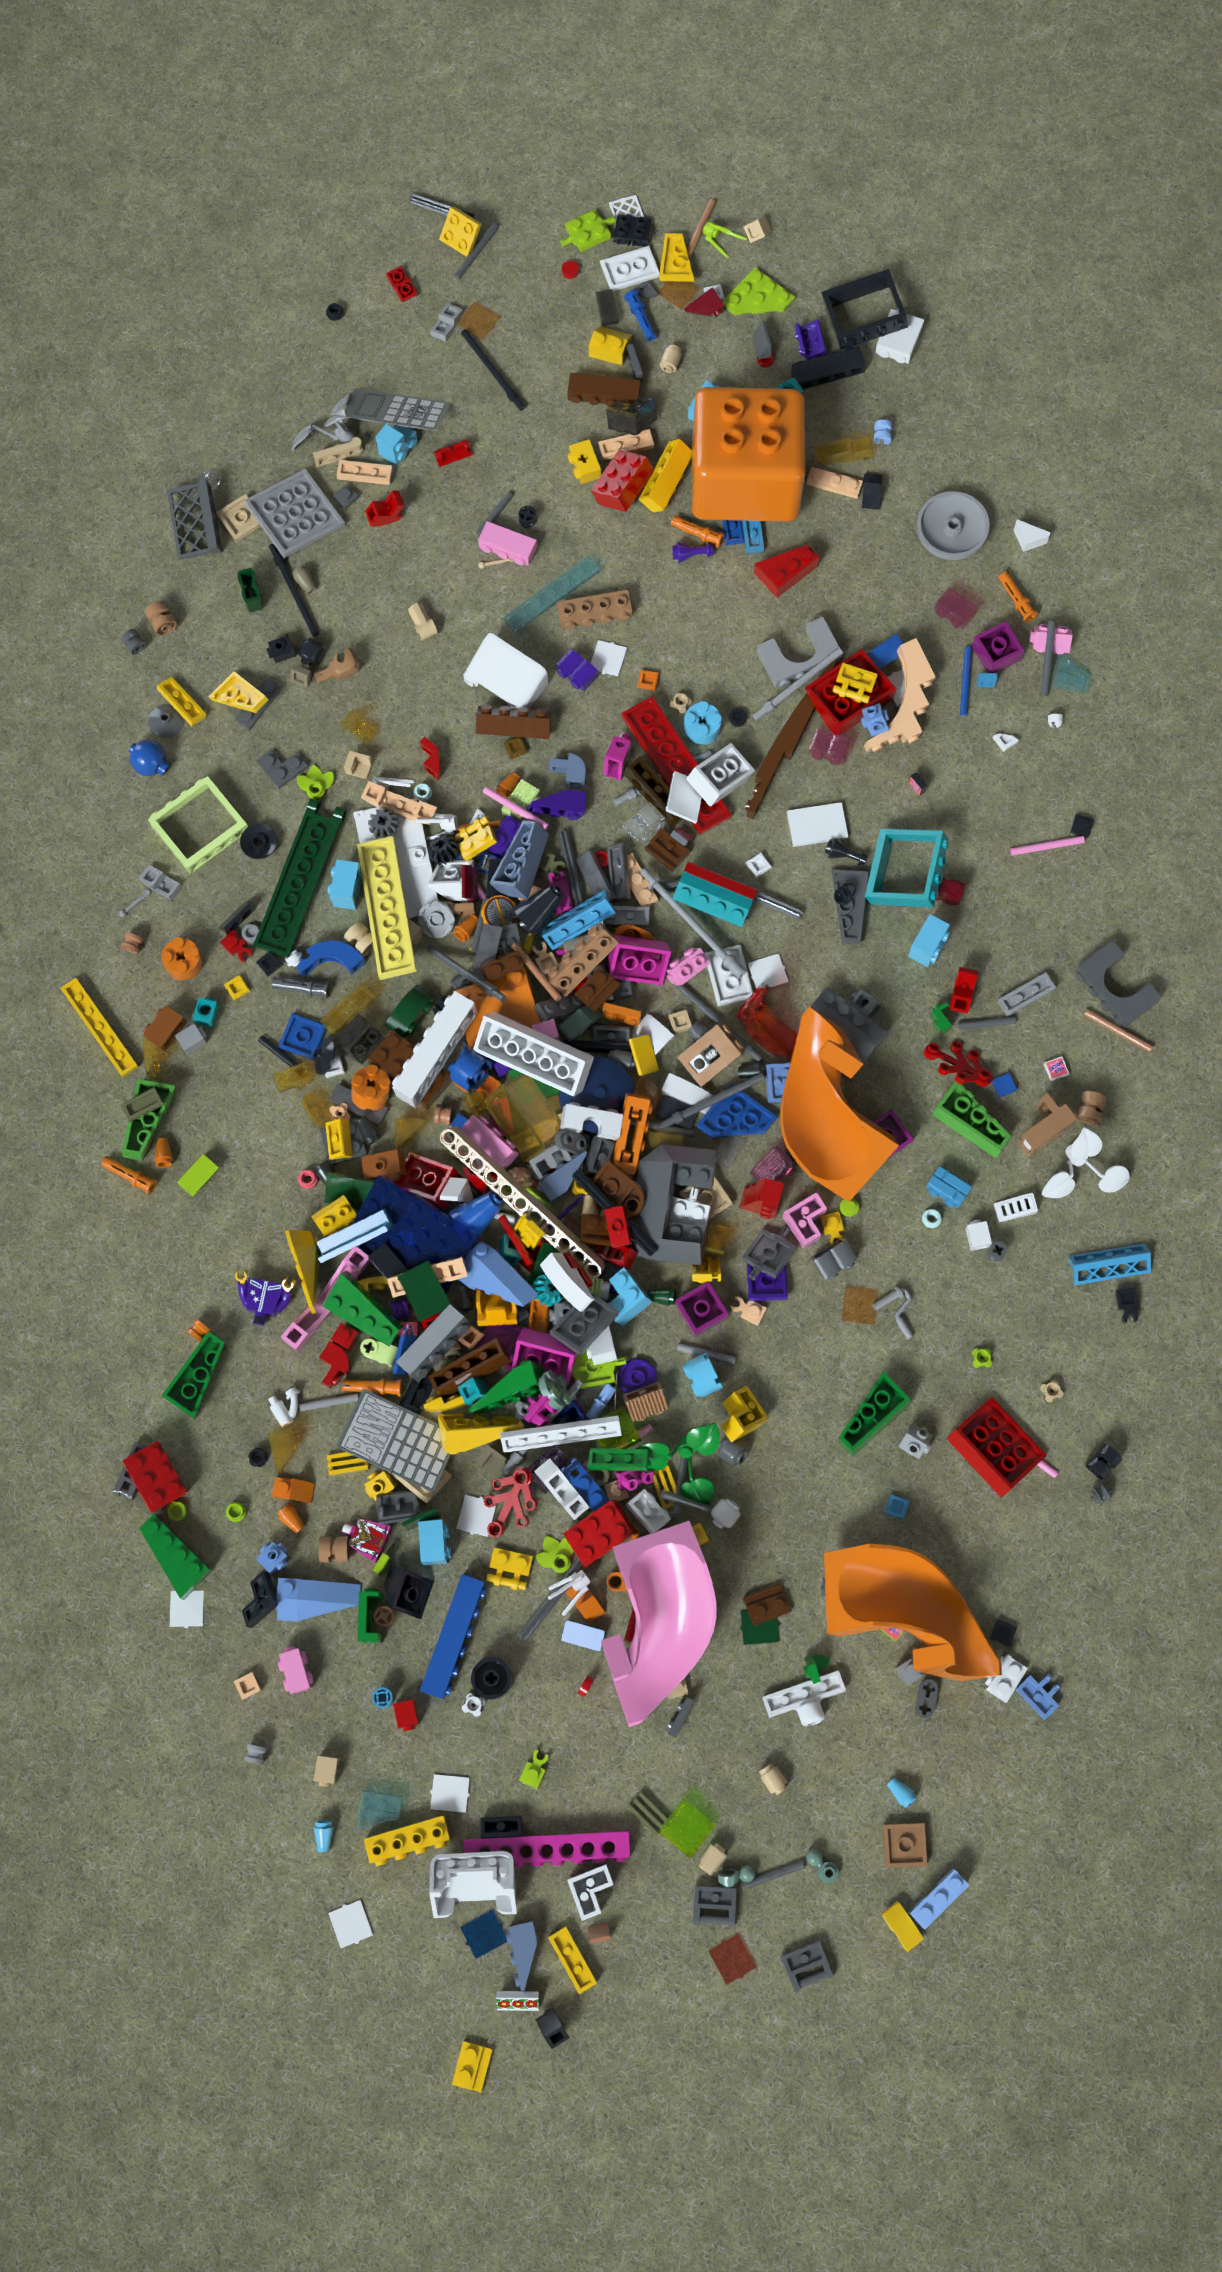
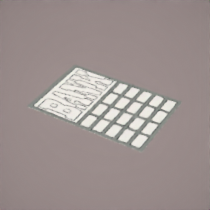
[336,1389,451,1493]

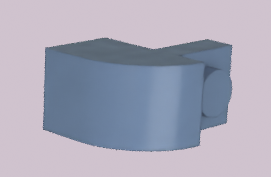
[549,753,586,788]

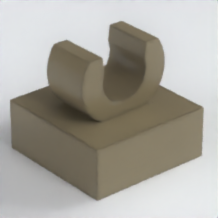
[291,663,311,688]

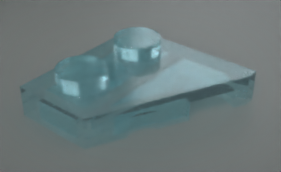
[1051,654,1091,694]
[355,1790,403,1831]

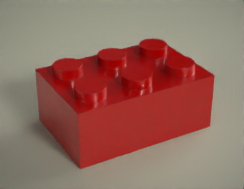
[591,450,654,512]
[122,1441,187,1514]
[563,1499,638,1568]

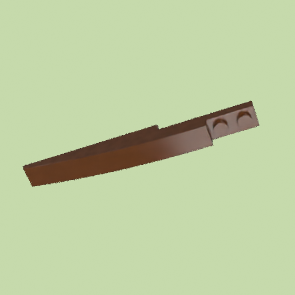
[745,660,836,819]

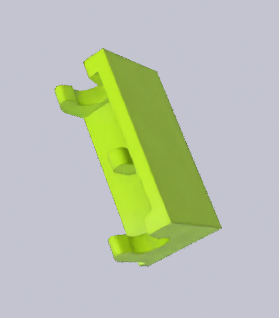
[177,1154,219,1196]

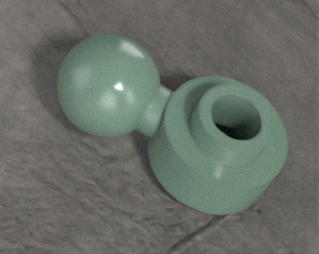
[806,1849,839,1883]
[718,1865,756,1887]

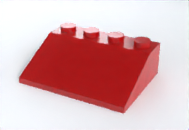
[805,649,897,737]
[946,1397,1047,1498]

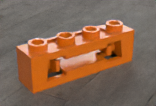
[612,1093,653,1175]

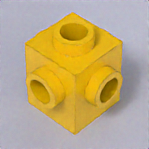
[364,1470,398,1501]

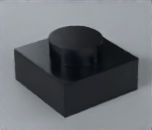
[1070,814,1094,838]

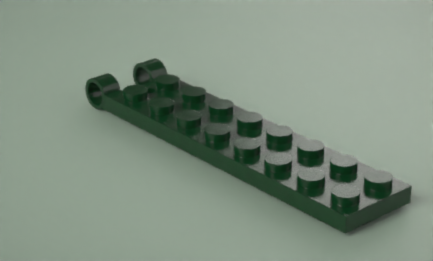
[253,798,347,957]

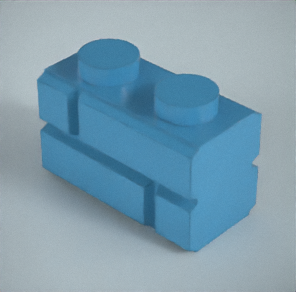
[926,1166,973,1208]

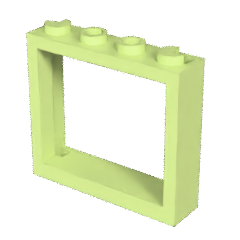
[148,776,248,874]

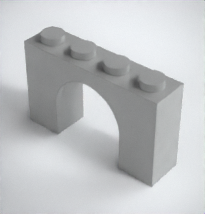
[757,617,842,688]

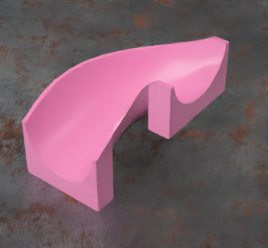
[601,1521,716,1727]

